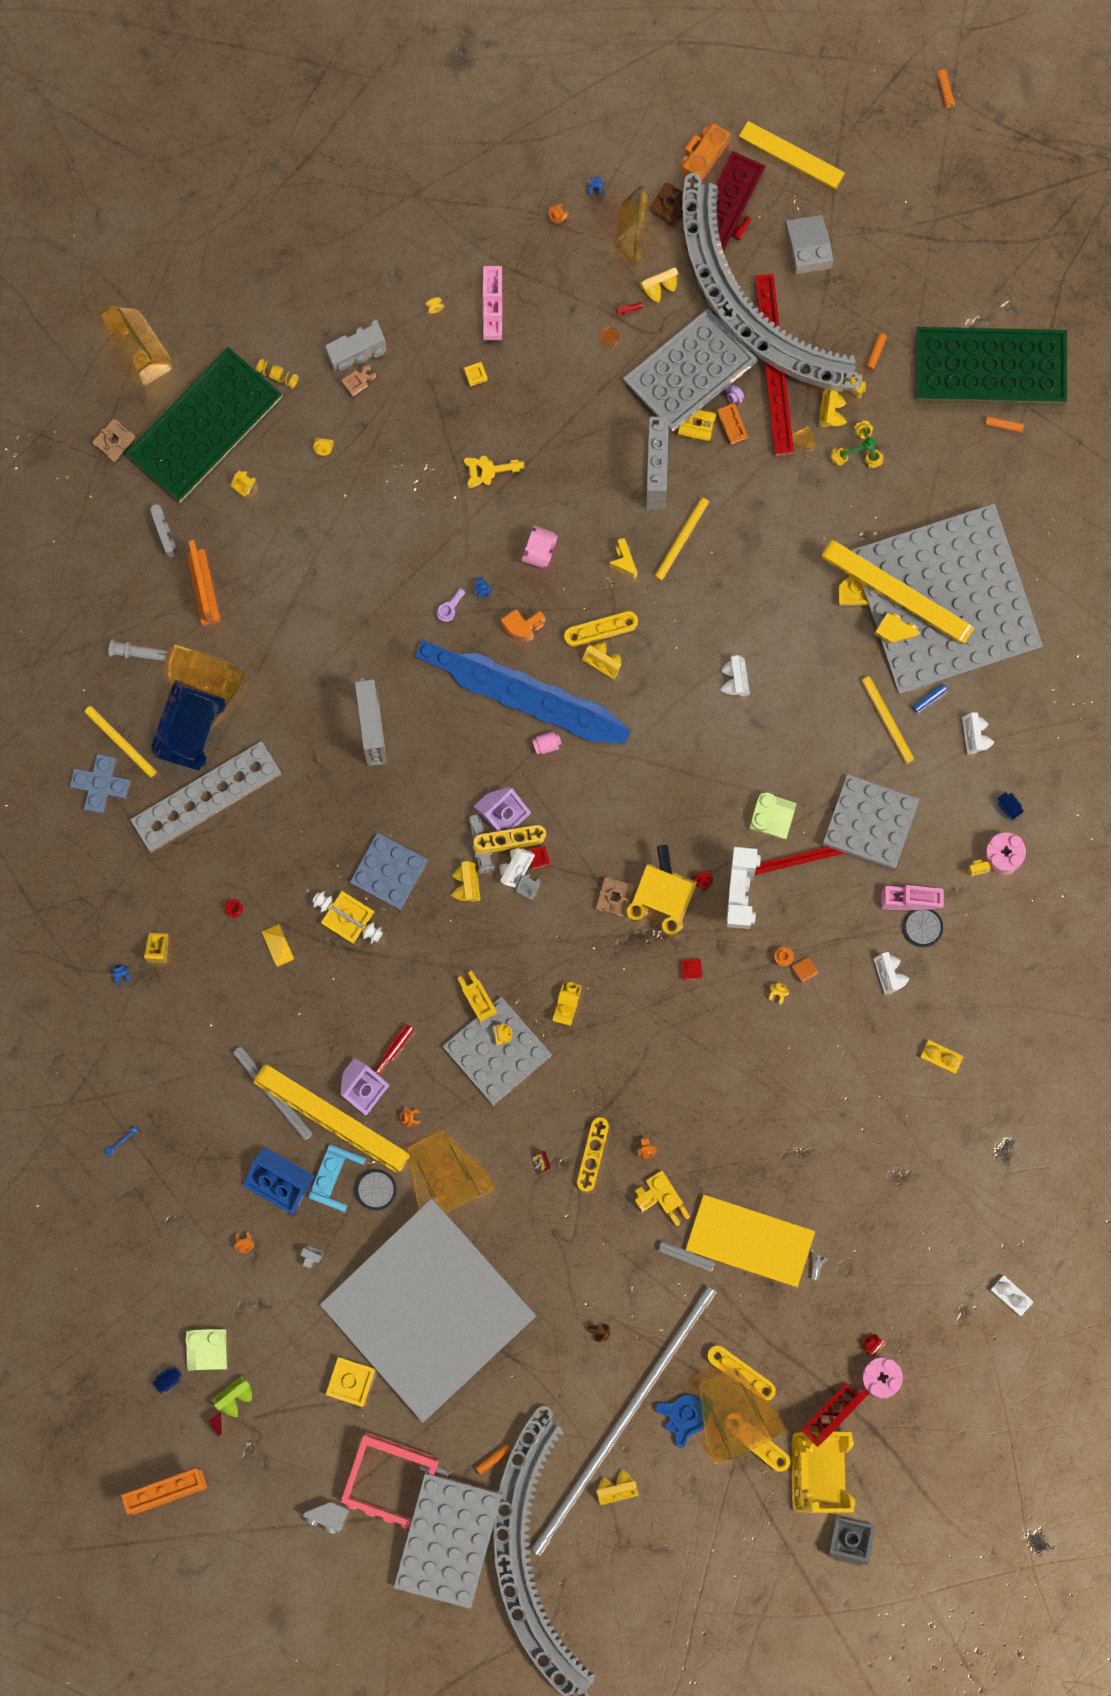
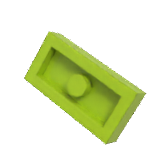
[212,1375,252,1417]

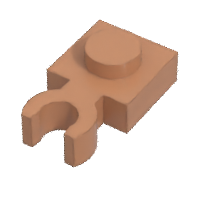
[341,365,376,397]

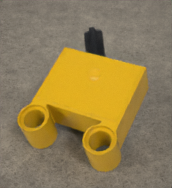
[627,845,697,935]

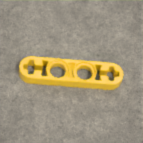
[473,825,546,854]
[577,1117,609,1192]

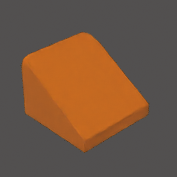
[791,957,818,983]

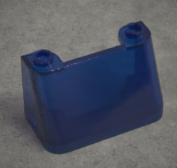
[151,680,226,771]

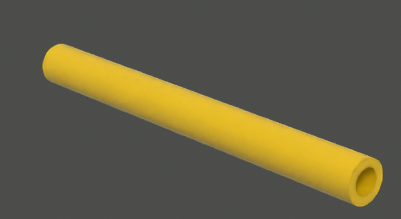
[654,497,709,581]
[862,676,914,763]
[84,706,157,778]

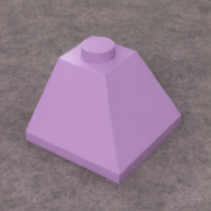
[474,787,531,832]
[341,1058,390,1116]

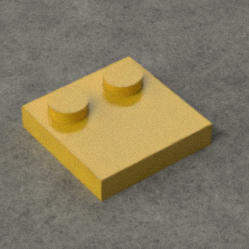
[325,1357,375,1407]

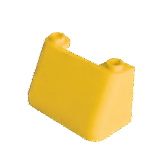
[791,1432,855,1513]

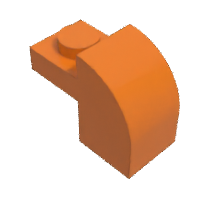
[501,609,545,641]

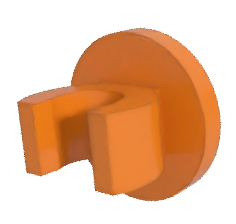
[548,203,569,223]
[774,947,794,966]
[400,1108,421,1127]
[638,1137,657,1159]
[234,1232,254,1253]

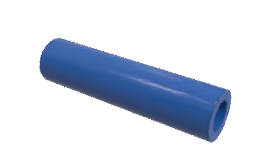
[912,683,948,713]

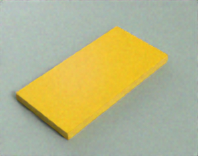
[686,1195,815,1288]

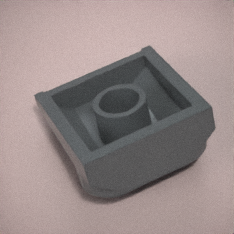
[829,1516,876,1565]

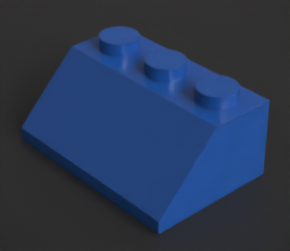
[243,1147,315,1215]

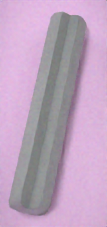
[659,1241,715,1272]

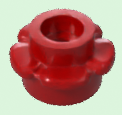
[224,899,243,918]

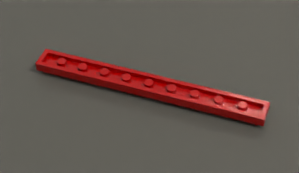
[755,274,794,456]

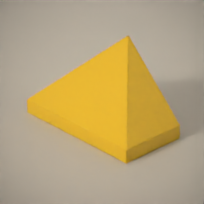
[262,924,294,967]

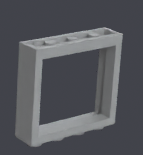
[646,417,669,510]
[355,678,387,766]

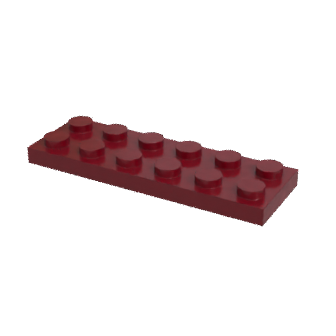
[685,151,766,254]

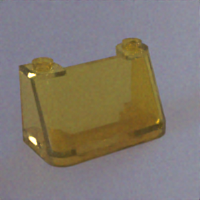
[99,306,172,386]

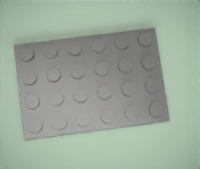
[623,309,758,432]
[394,1472,502,1609]

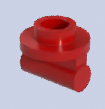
[692,870,713,888]
[863,1334,886,1358]

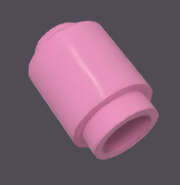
[532,731,562,755]

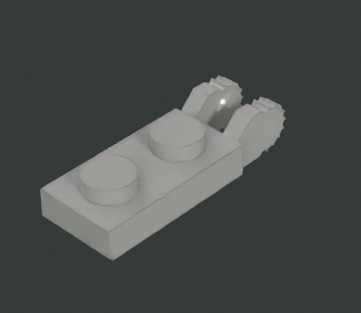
[150,504,176,558]

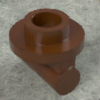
[588,1324,610,1343]

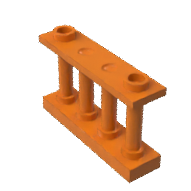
[121,1468,208,1515]

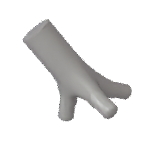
[809,1249,827,1280]

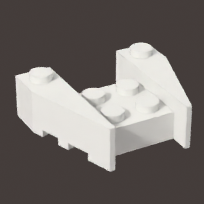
[726,847,761,929]

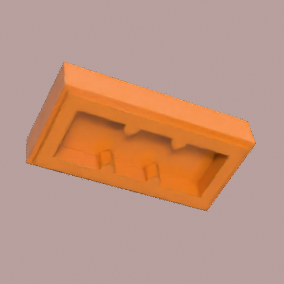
[717,403,748,445]

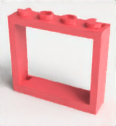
[341,1432,441,1530]

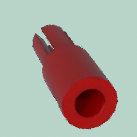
[733,216,751,241]
[616,302,643,316]

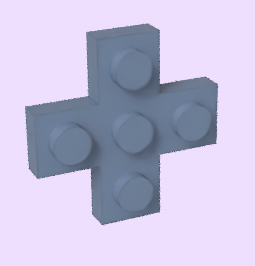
[70,754,131,814]

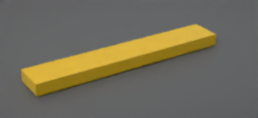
[739,121,845,190]

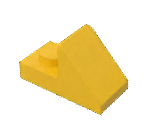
[609,538,637,578]

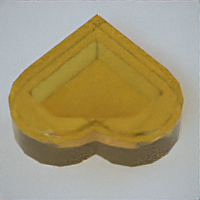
[793,426,817,450]

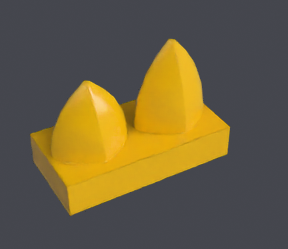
[639,267,678,303]
[818,389,847,428]
[582,642,622,679]
[451,861,481,902]
[920,1040,964,1075]
[597,1469,638,1505]

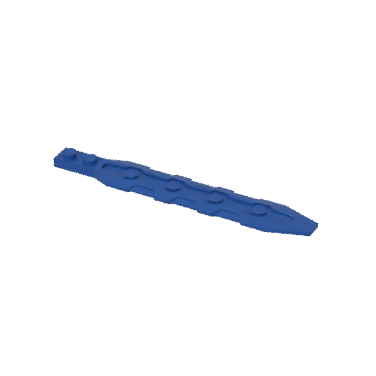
[415,640,631,744]

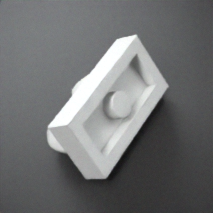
[720,655,750,696]
[962,712,994,754]
[499,848,535,888]
[874,952,910,995]
[990,1276,1033,1317]

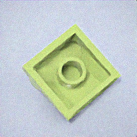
[750,792,797,840]
[186,1329,227,1371]

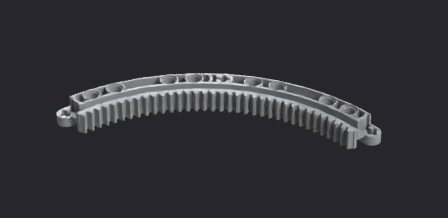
[683,173,861,392]
[494,1406,595,1696]

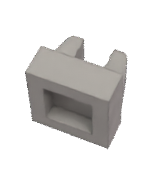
[516,874,540,900]
[301,1244,325,1269]

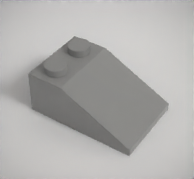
[786,215,834,274]

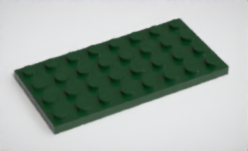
[916,327,1067,404]
[125,347,283,503]

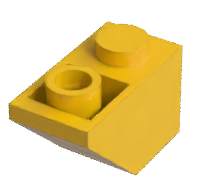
[874,612,920,644]

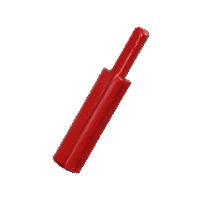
[374,1024,415,1075]

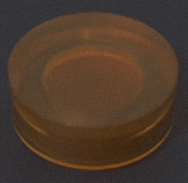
[601,327,620,347]

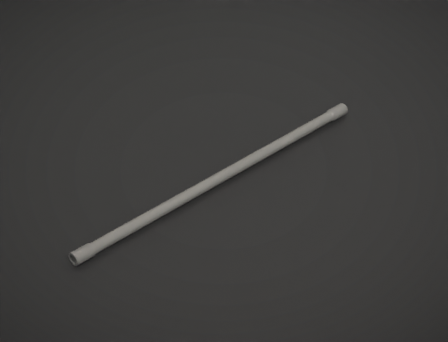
[530,1286,717,1556]

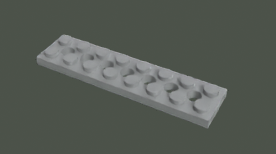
[130,741,282,853]

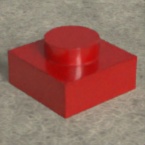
[528,846,550,870]
[681,959,703,980]

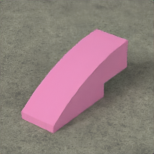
[881,885,944,910]

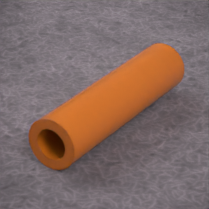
[937,69,955,107]
[865,333,887,370]
[985,416,1024,433]
[475,1444,512,1475]

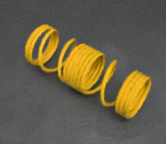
[256,358,299,389]

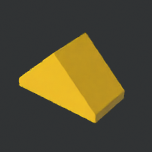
[144,933,168,963]

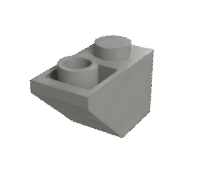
[303,1502,350,1535]

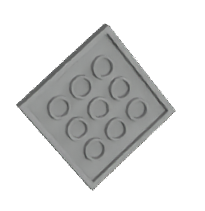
[823,774,920,870]
[443,997,552,1106]

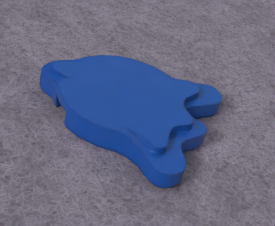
[656,1394,714,1448]

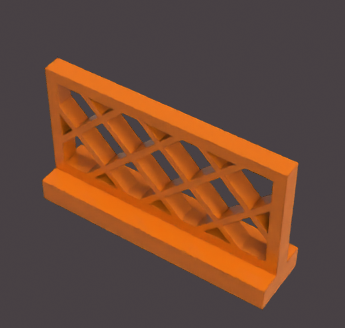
[186,540,221,626]

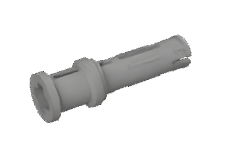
[108,639,167,662]
[469,815,495,874]

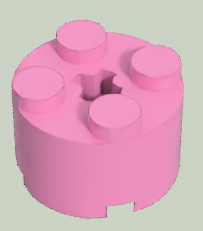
[521,525,558,569]
[985,833,1026,875]
[861,1358,903,1399]

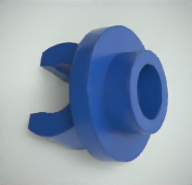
[587,177,606,195]
[474,577,493,598]
[110,964,130,985]

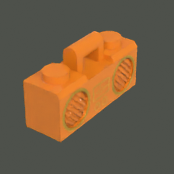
[680,123,731,182]

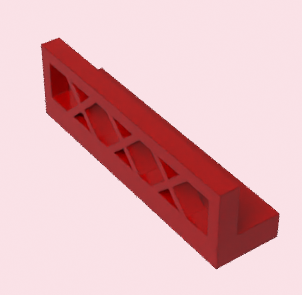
[801,1383,870,1447]

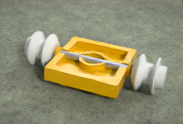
[312,891,383,944]

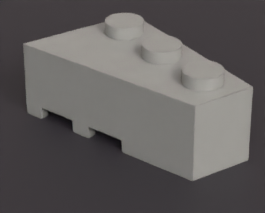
[325,319,387,371]

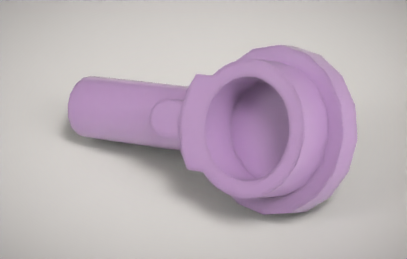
[724,385,744,405]
[436,588,465,622]

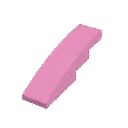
[483,266,502,340]

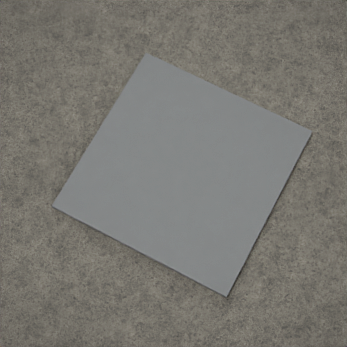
[851,504,1043,694]
[320,1198,537,1423]

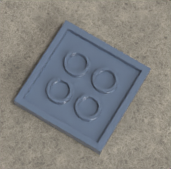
[350,833,428,911]

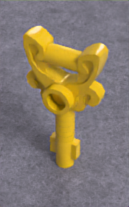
[463,456,524,488]

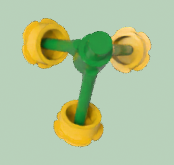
[831,420,884,468]

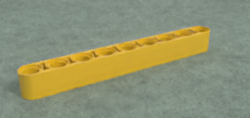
[820,540,974,645]
[253,1064,410,1173]

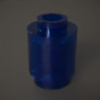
[997,792,1024,821]
[152,1366,183,1394]

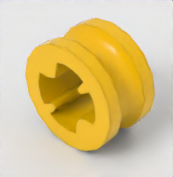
[425,297,444,313]

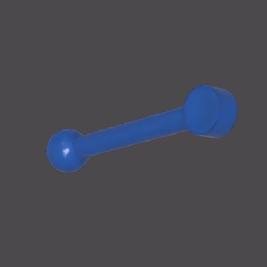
[105,1126,138,1156]

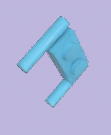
[309,1144,366,1212]

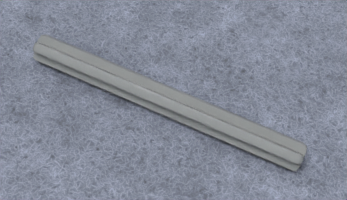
[233,1047,312,1140]

